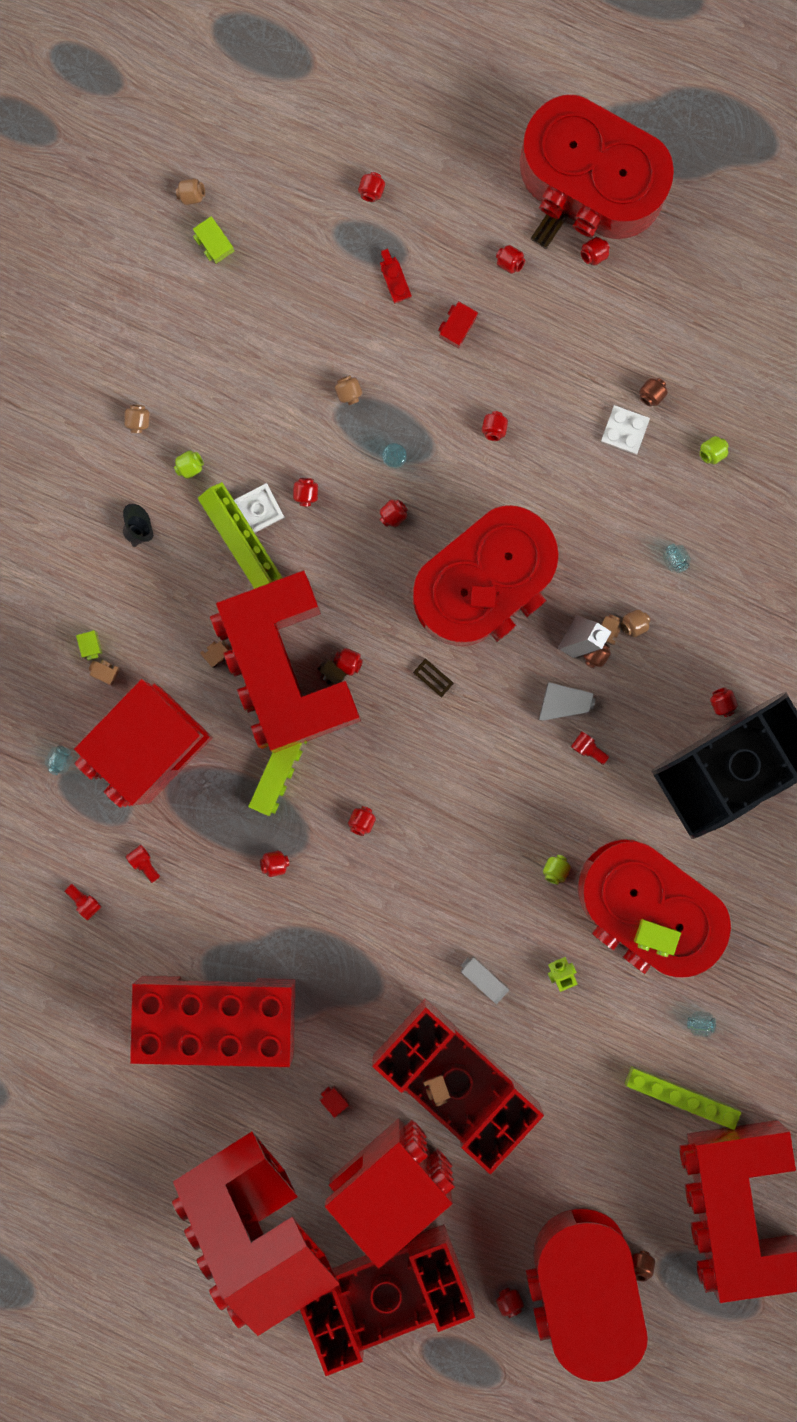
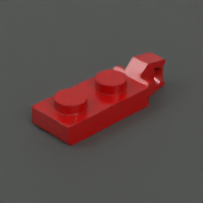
[380,249,412,304]

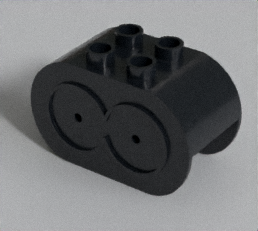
[651,692,797,839]

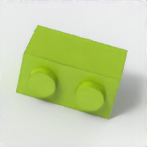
[193,216,234,264]
[634,919,681,957]

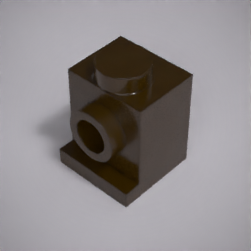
[317,660,347,685]

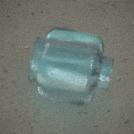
[382,443,407,469]
[662,544,691,573]
[45,745,73,775]
[687,1011,716,1037]

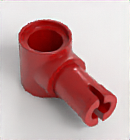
[570,731,609,765]
[125,845,160,883]
[64,884,102,921]

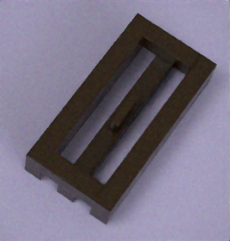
[531,214,568,249]
[413,658,454,698]

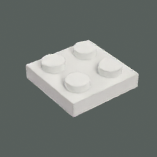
[601,405,650,455]
[234,483,285,533]

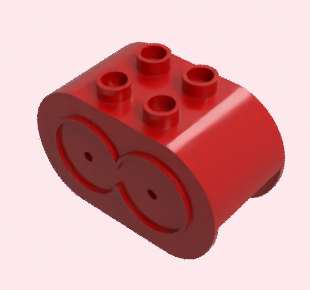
[520,95,674,239]
[413,505,558,646]
[578,839,731,978]
[525,1208,648,1382]

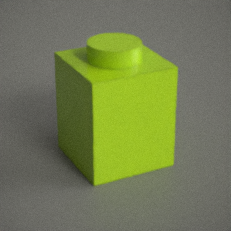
[76,630,102,661]

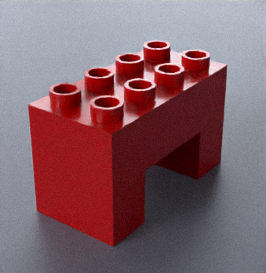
[210,570,361,753]
[74,679,213,808]
[130,976,296,1067]
[372,998,544,1175]
[325,1118,455,1269]
[679,1120,797,1303]
[172,1131,339,1336]
[300,1224,475,1376]

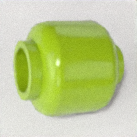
[700,436,729,465]
[174,450,204,479]
[543,855,571,885]

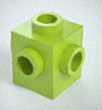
[547,957,578,992]

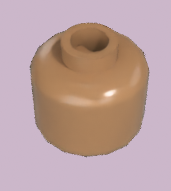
[176,178,205,205]
[335,375,363,405]
[124,405,150,433]
[621,609,650,638]

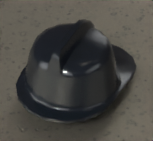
[123,504,154,547]

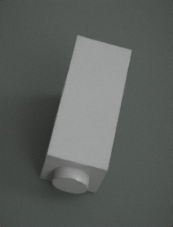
[558,615,611,658]
[538,682,596,721]
[460,956,509,1005]

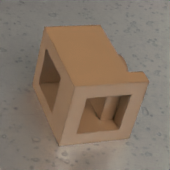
[601,614,621,646]
[200,640,231,668]
[89,660,120,685]
[423,1074,450,1106]

